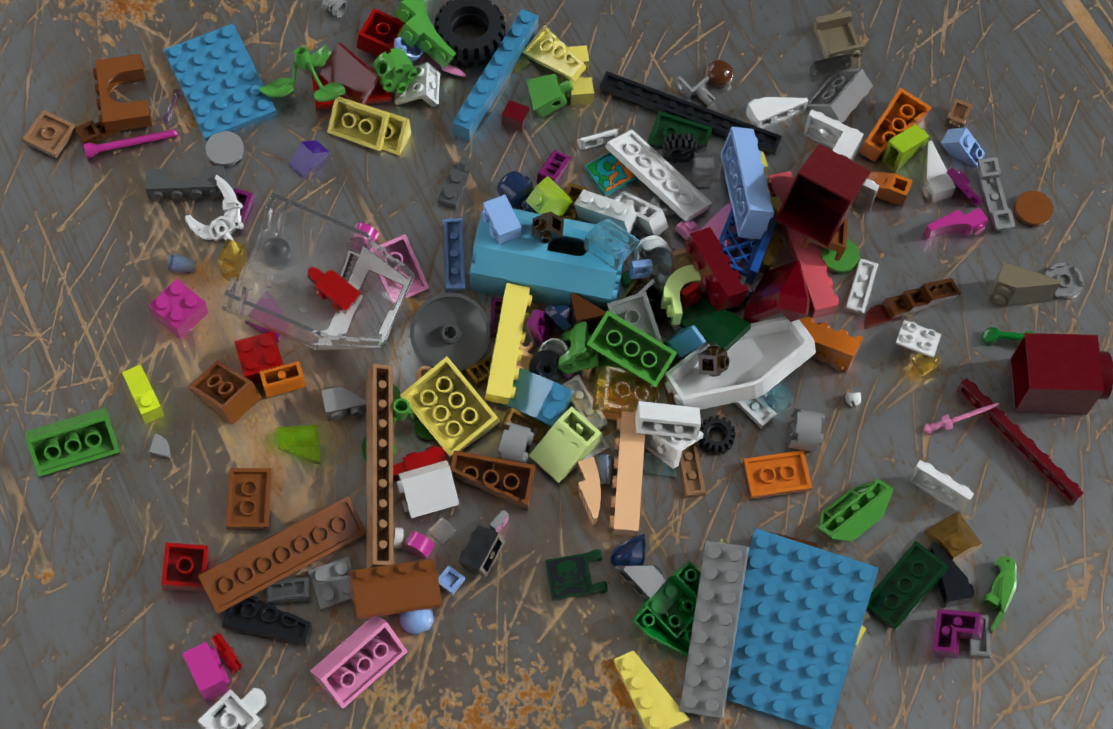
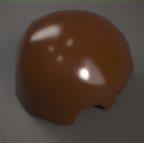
[704,60,734,88]

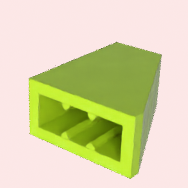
[882,124,929,173]
[526,177,573,216]

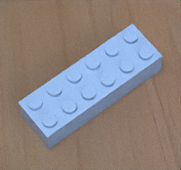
[720,127,774,239]

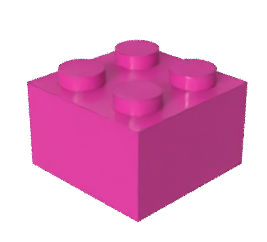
[148,279,209,340]
[182,642,231,703]

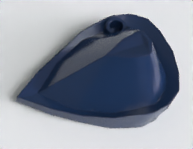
[545,302,573,332]
[610,533,646,567]

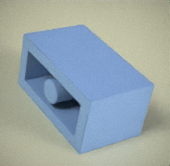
[481,195,522,245]

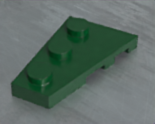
[647,111,713,147]

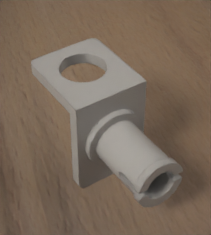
[674,76,716,107]

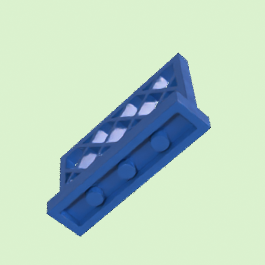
[719,208,777,284]

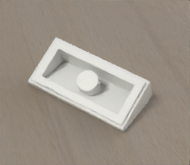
[577,129,618,151]

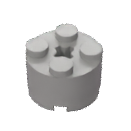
[786,408,825,452]
[497,422,534,463]

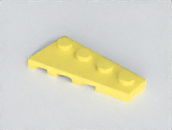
[522,25,587,82]
[614,650,690,729]

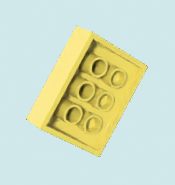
[400,356,501,457]

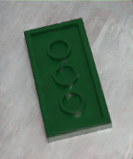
[664,296,751,351]
[867,541,949,632]

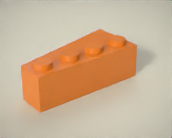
[859,87,932,162]
[799,317,864,373]

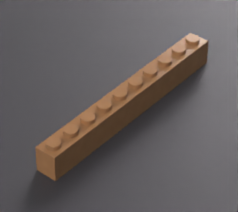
[366,364,394,568]

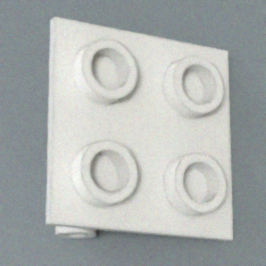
[896,320,941,358]

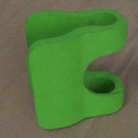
[558,321,600,374]

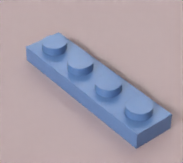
[443,218,465,292]

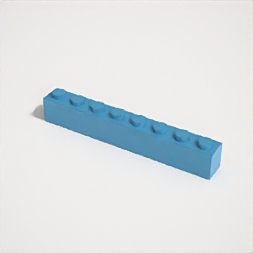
[452,9,538,141]

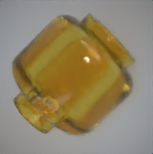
[911,352,942,379]

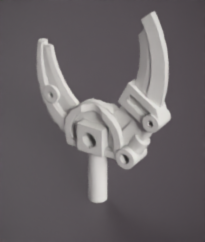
[185,175,244,257]

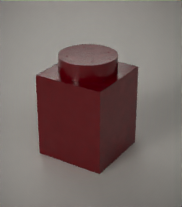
[775,144,871,247]
[1010,333,1113,415]

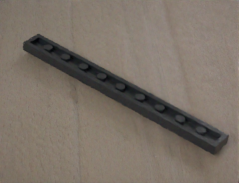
[599,71,782,155]

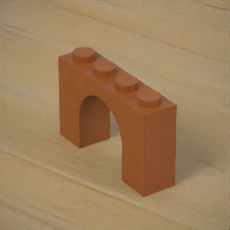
[93,53,152,133]

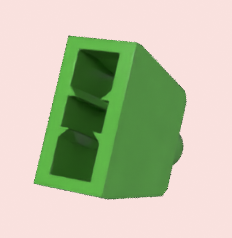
[527,74,574,118]

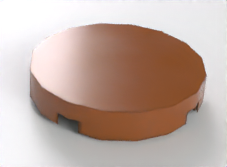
[1014,191,1053,227]

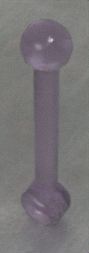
[162,89,181,122]

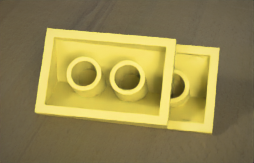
[327,97,412,155]

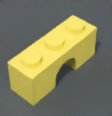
[563,45,594,105]

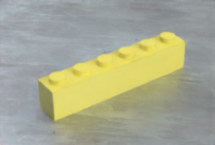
[484,283,532,405]

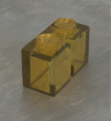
[218,239,250,283]

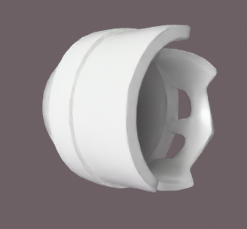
[634,235,672,276]

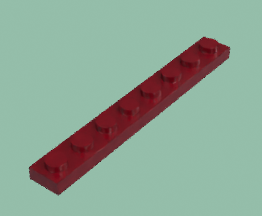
[957,378,1084,505]

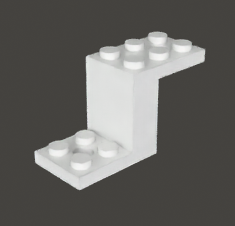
[803,110,880,210]

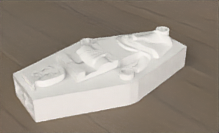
[664,316,816,410]

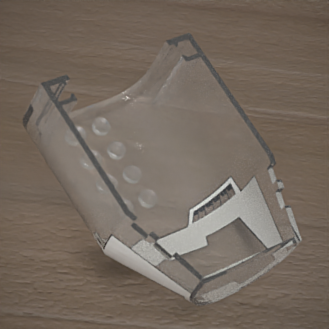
[222,193,415,350]

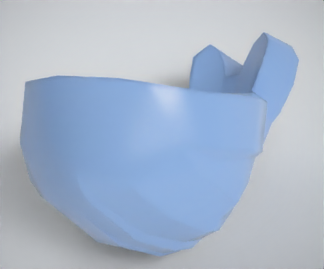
[394,37,424,62]

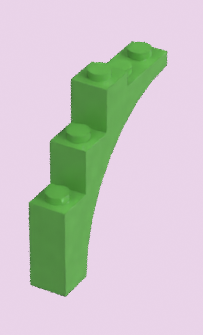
[394,0,456,69]

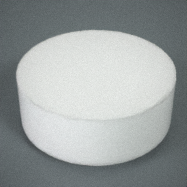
[393,527,404,549]

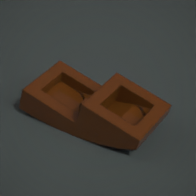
[75,120,121,144]

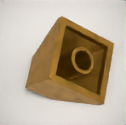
[924,511,982,562]

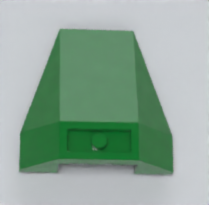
[632,560,701,658]

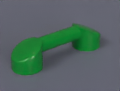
[981,327,1033,346]

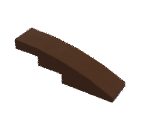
[882,278,961,319]

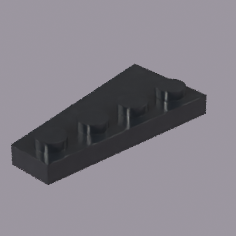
[222,595,311,646]

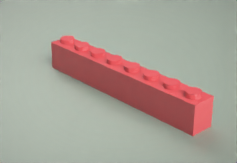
[767,171,839,318]

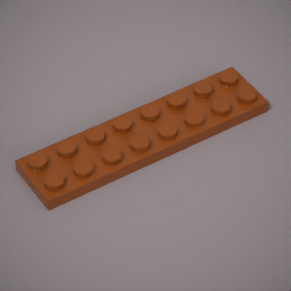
[197,496,366,614]

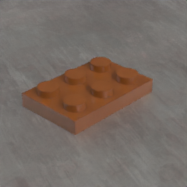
[226,468,272,530]

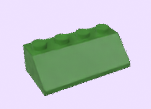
[586,310,677,387]
[25,407,120,477]

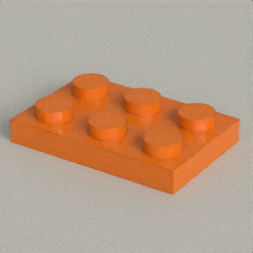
[743,450,812,499]

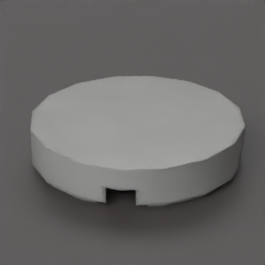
[205,131,245,167]
[1045,263,1084,300]

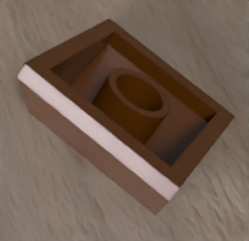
[570,293,606,335]

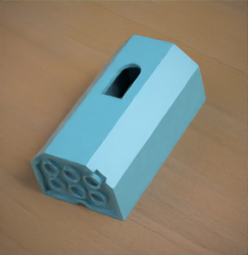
[470,209,628,312]

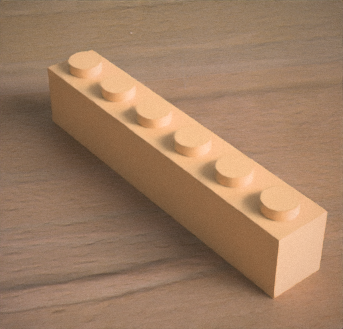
[609,411,645,537]

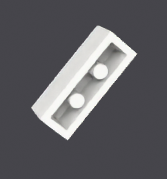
[574,190,638,235]
[635,401,701,439]

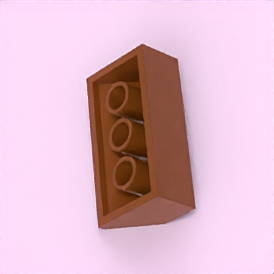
[349,559,442,619]

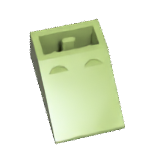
[529,407,602,483]

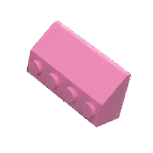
[310,616,408,709]

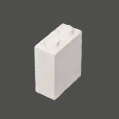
[397,460,459,518]

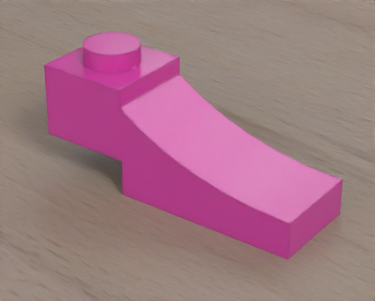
[923,207,988,240]

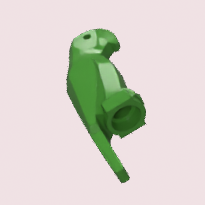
[983,556,1017,633]

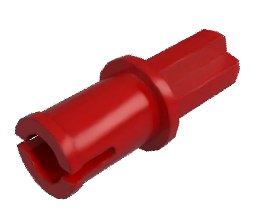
[210,633,244,674]

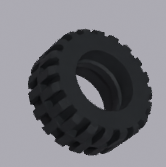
[434,0,505,68]

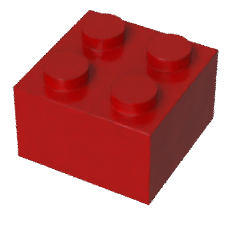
[356,8,405,57]
[234,331,284,384]
[161,542,209,592]

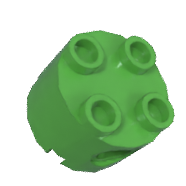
[373,48,418,93]

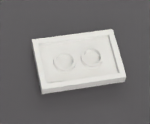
[908,460,974,514]

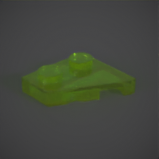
[277,424,320,464]

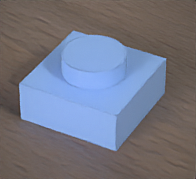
[629,259,653,280]
[438,565,465,596]

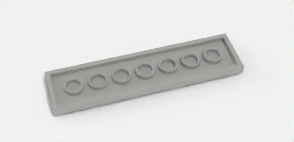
[680,541,749,719]

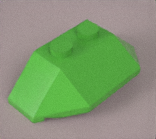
[818,479,893,541]

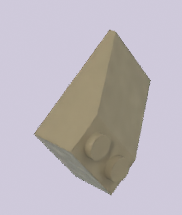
[989,262,1061,306]

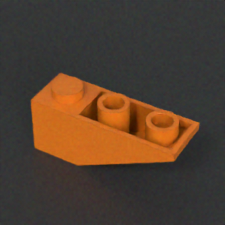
[867,172,913,207]

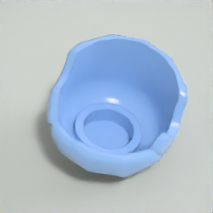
[399,609,434,635]

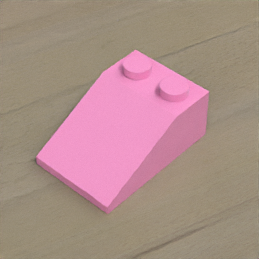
[371,234,429,304]

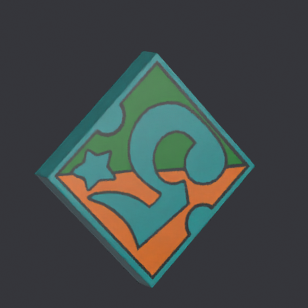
[584,152,637,197]

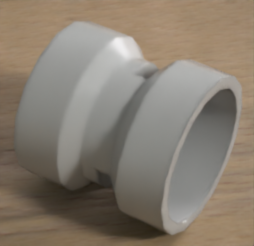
[322,0,347,18]

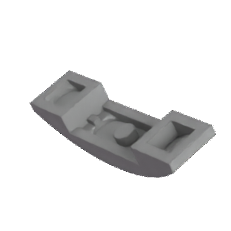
[978,157,1016,231]

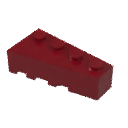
[684,227,749,312]

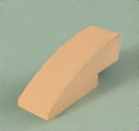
[577,456,601,526]

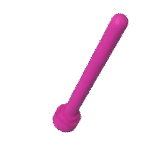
[83,130,177,159]

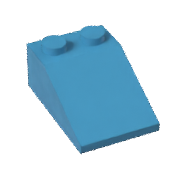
[503,368,574,428]

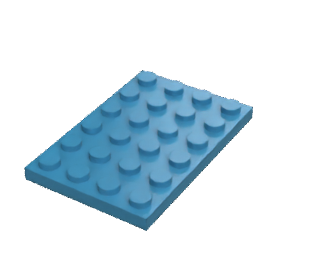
[163,24,277,142]

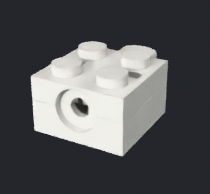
[198,688,267,729]

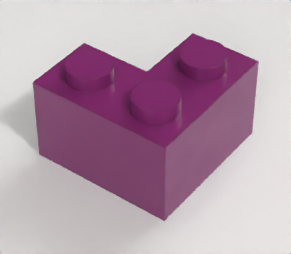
[933,609,984,659]

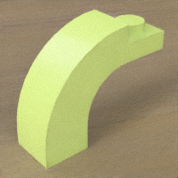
[661,264,706,325]

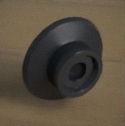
[529,350,564,383]

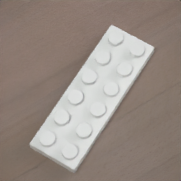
[605,130,712,222]

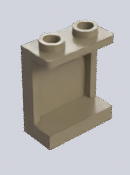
[813,10,865,64]

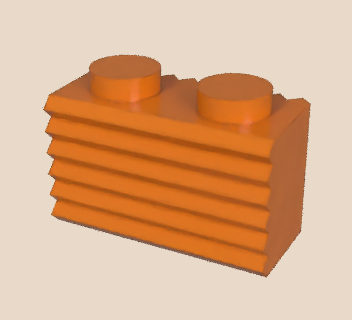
[260,361,306,398]

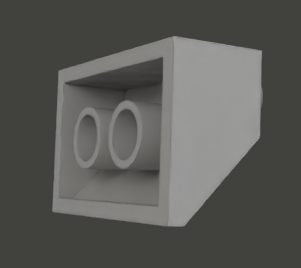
[806,69,873,123]

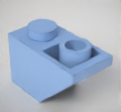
[941,128,985,167]

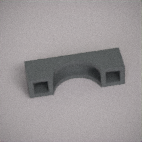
[145,166,227,200]

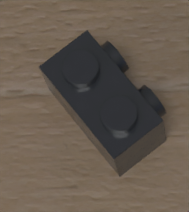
[459,525,506,578]

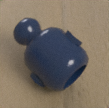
[497,171,537,213]

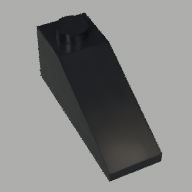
[928,542,974,608]

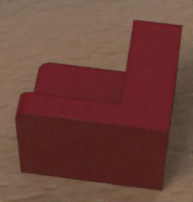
[501,100,530,132]

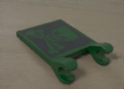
[545,549,608,601]

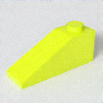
[122,364,164,424]

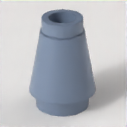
[166,253,197,273]
[595,455,614,486]

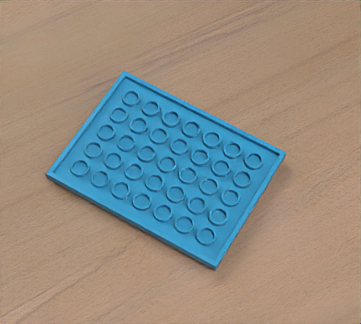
[726,528,879,729]

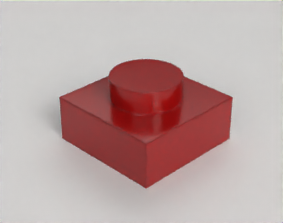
[680,281,702,308]

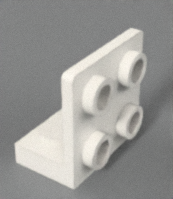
[394,62,440,107]
[644,431,704,469]

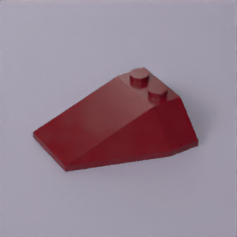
[742,260,810,324]

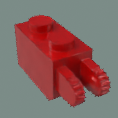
[307,266,361,314]
[393,446,447,482]

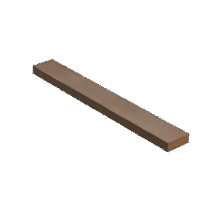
[663,358,706,498]

